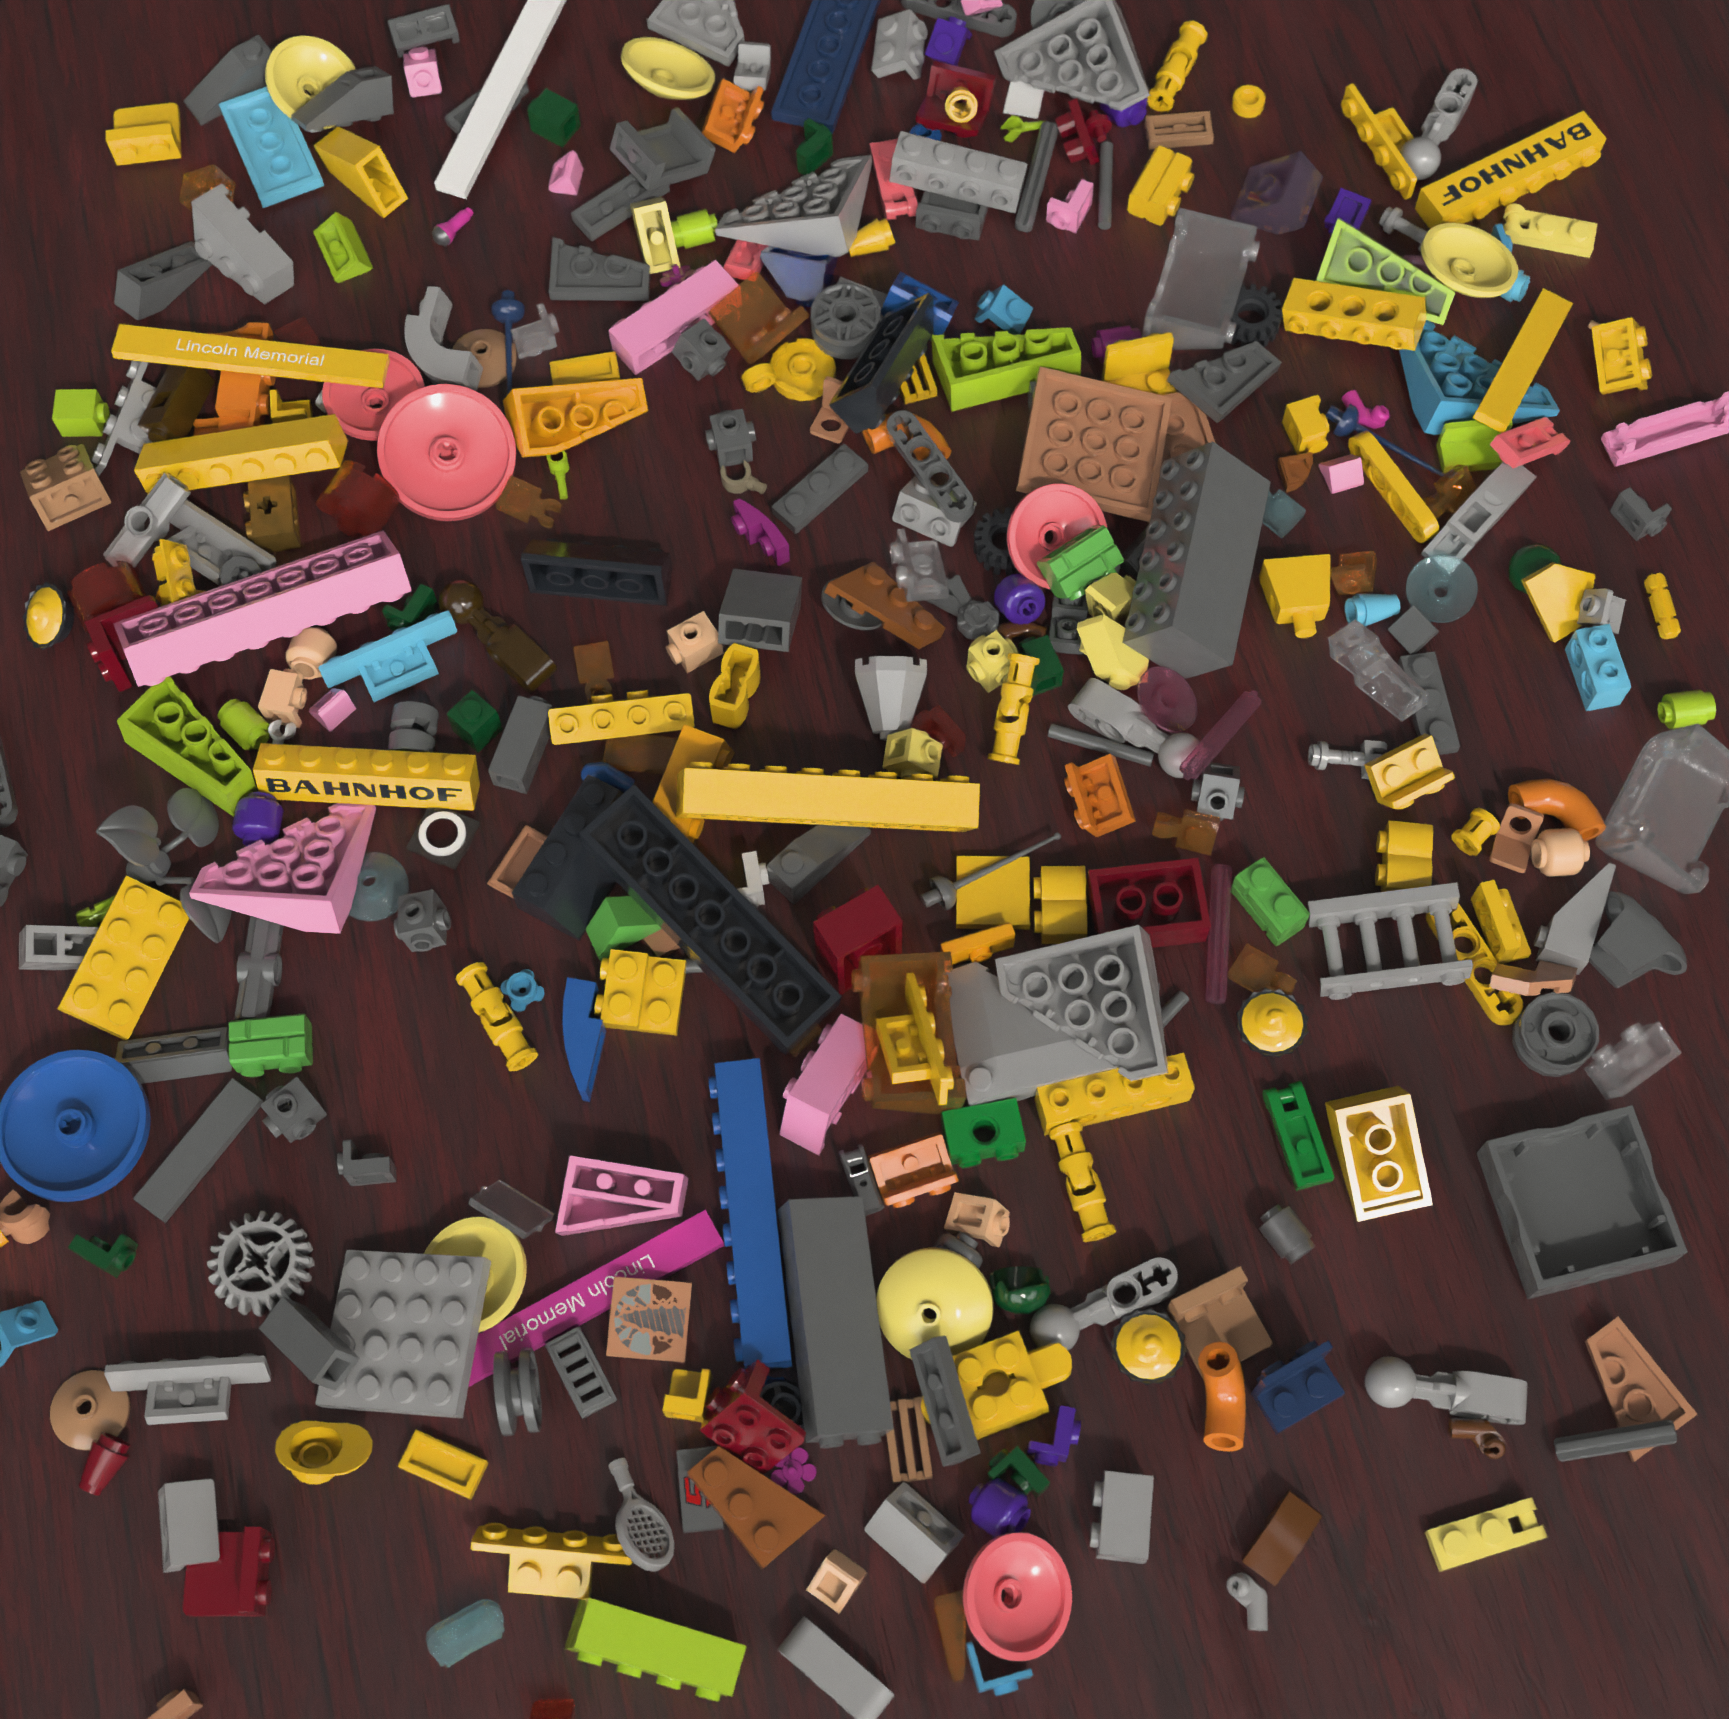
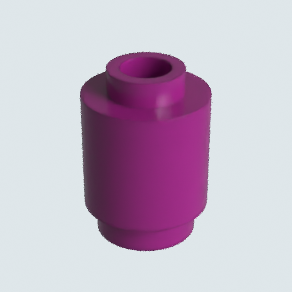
[1091,325,1142,364]

